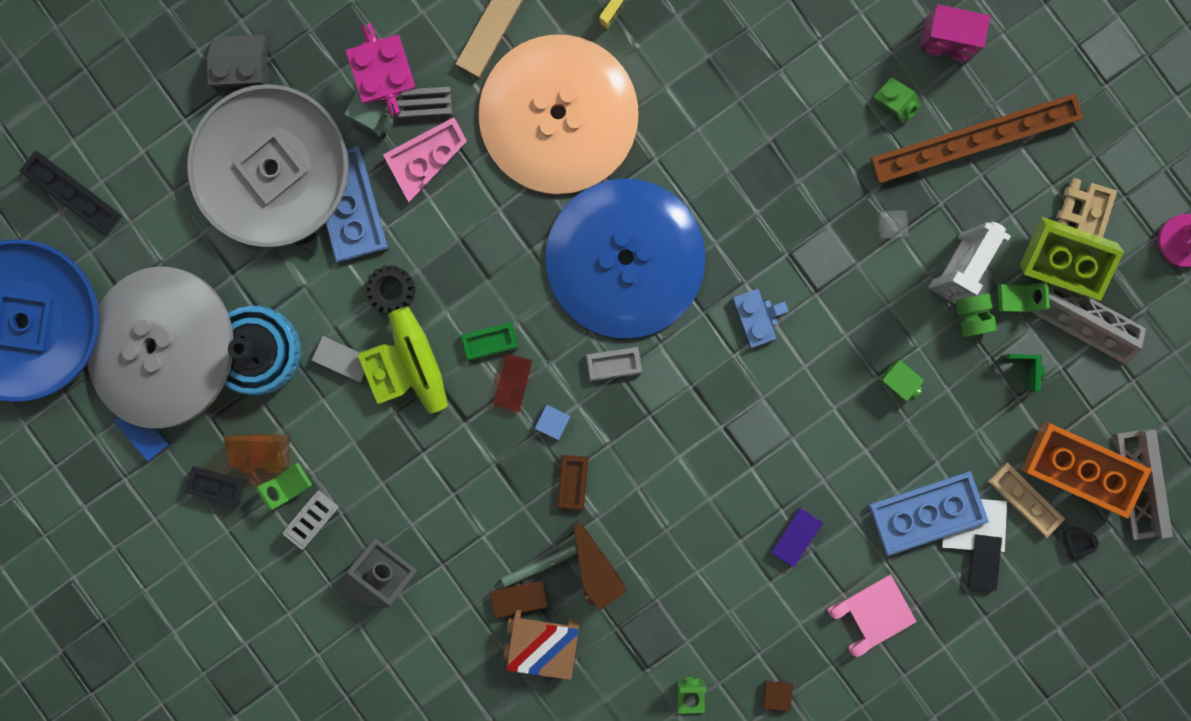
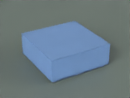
[535,405,571,440]

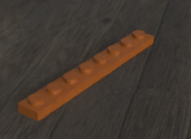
[870,93,1084,184]

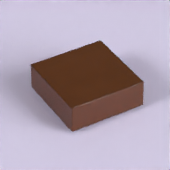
[763,680,793,711]

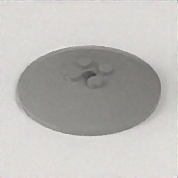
[187,84,349,247]
[87,267,233,429]

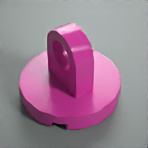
[1157,214,1191,267]

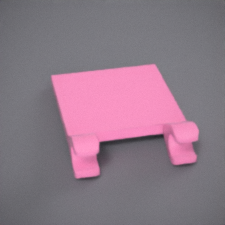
[828,574,917,657]

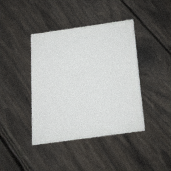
[942,499,1007,552]

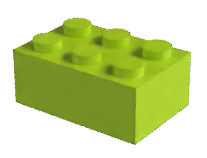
[1020,216,1124,301]

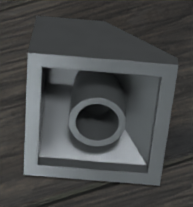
[336,538,418,608]

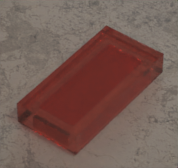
[494,354,533,412]

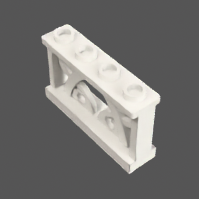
[928,221,1011,302]

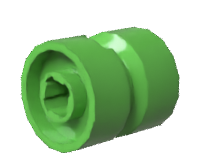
[955,293,997,337]

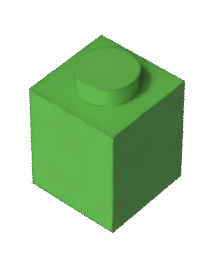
[877,360,924,401]

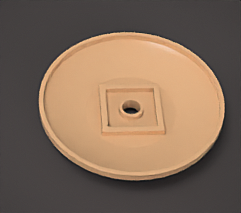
[479,35,638,195]

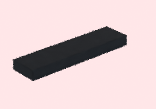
[19,150,123,236]

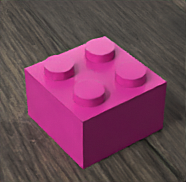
[919,4,991,61]

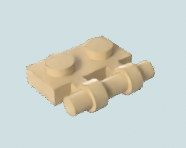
[1056,178,1117,237]

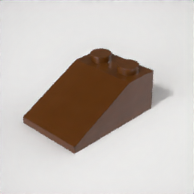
[574,520,627,610]

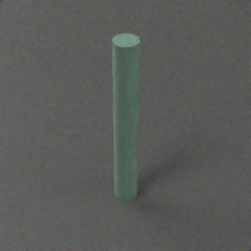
[501,545,578,588]

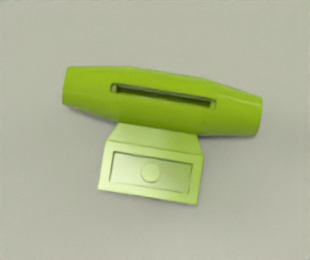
[358,306,448,414]

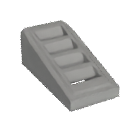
[282,490,340,550]

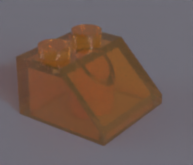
[224,434,290,473]

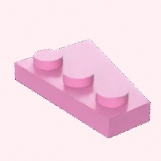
[383,117,467,202]

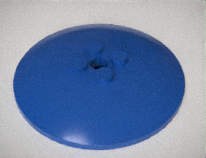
[546,179,705,338]
[0,239,100,401]

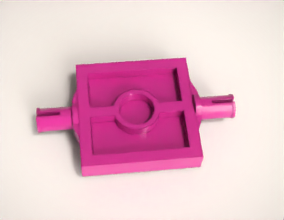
[346,23,416,117]

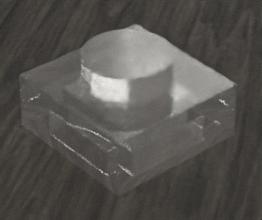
[878,210,909,239]

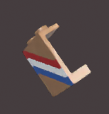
[503,610,580,680]

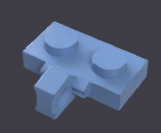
[732,289,789,348]

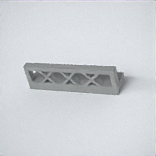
[1033,283,1146,365]
[1115,429,1173,540]

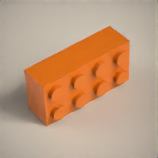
[1021,421,1152,518]

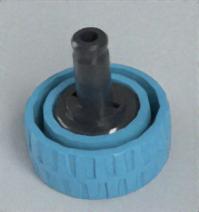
[224,306,302,395]

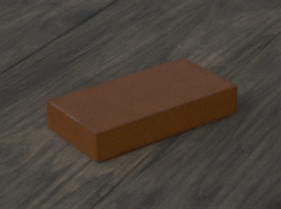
[557,454,589,511]
[490,580,548,618]

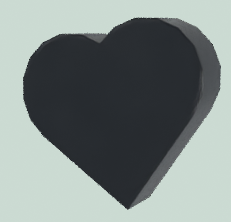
[1062,526,1099,560]

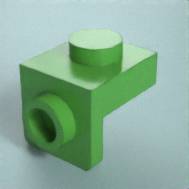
[874,77,920,124]

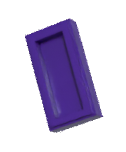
[771,507,823,567]

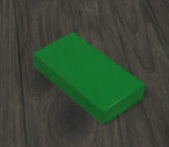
[460,322,519,361]

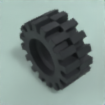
[365,265,416,314]

